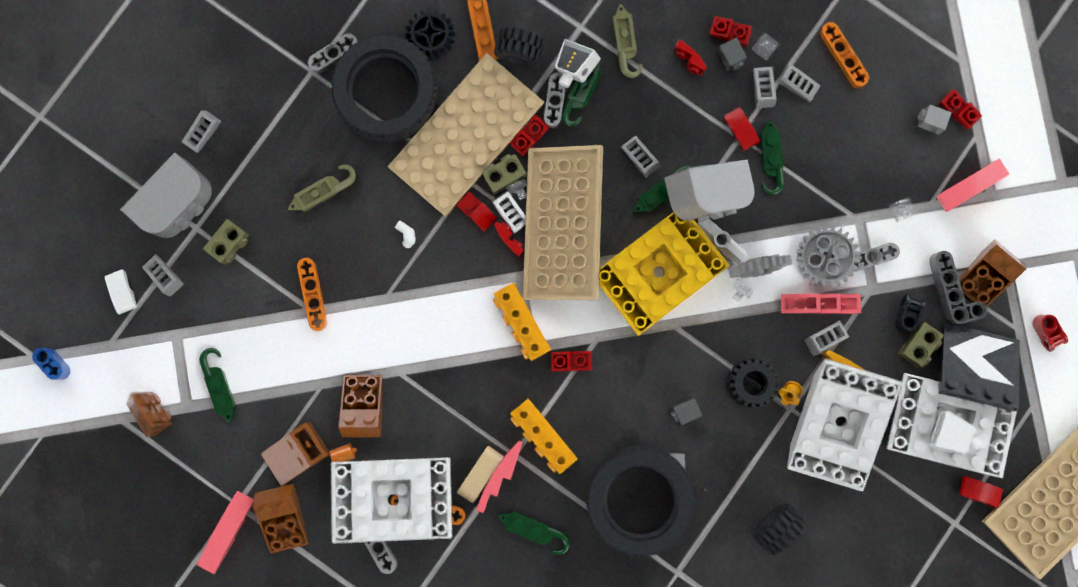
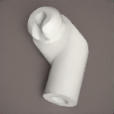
[395,221,416,248]

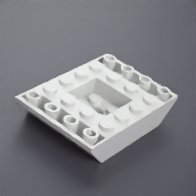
[787,359,902,492]
[887,373,1017,478]
[332,458,452,543]

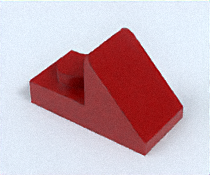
[456,192,497,232]

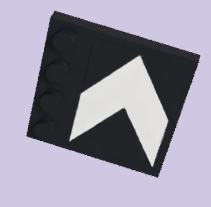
[939,322,1020,412]

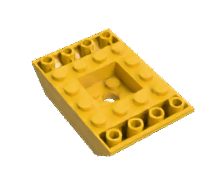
[599,212,730,336]

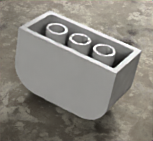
[120,153,212,238]
[665,160,754,222]

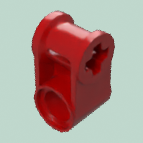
[1033,314,1069,352]

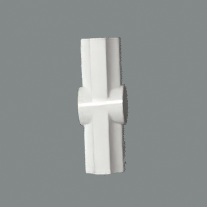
[697,220,748,266]

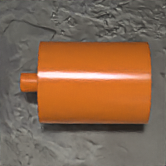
[330,443,357,462]

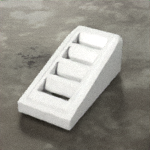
[491,191,526,233]

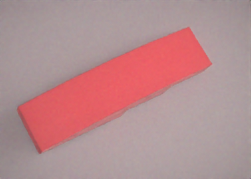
[936,158,1010,212]
[781,293,861,314]
[476,440,523,513]
[197,491,254,574]

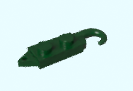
[562,62,602,127]
[760,120,784,195]
[633,166,693,213]
[199,348,236,422]
[498,511,570,555]

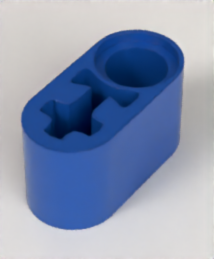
[32,348,70,380]

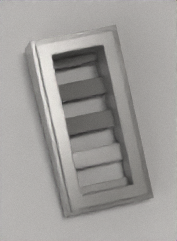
[778,64,820,102]
[753,67,777,108]
[182,111,221,153]
[621,135,660,178]
[142,254,184,296]
[804,320,849,356]

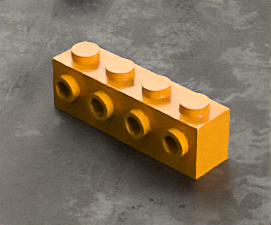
[492,282,551,361]
[510,398,577,474]

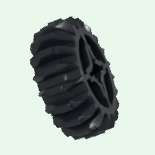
[405,9,456,61]

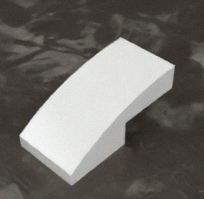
[104,269,137,314]

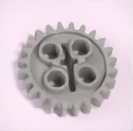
[796,225,860,287]
[728,254,793,279]

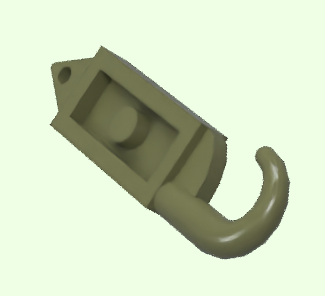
[612,4,642,78]
[288,165,356,212]

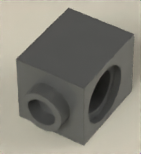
[717,38,747,71]
[670,398,703,425]

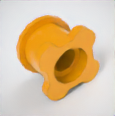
[778,381,803,406]

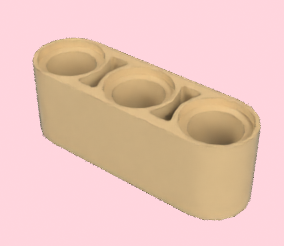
[457,446,504,503]

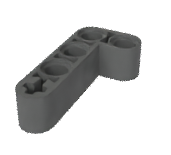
[929,251,987,324]

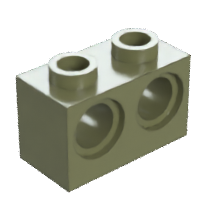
[482,154,527,195]
[203,219,250,265]
[897,322,944,367]

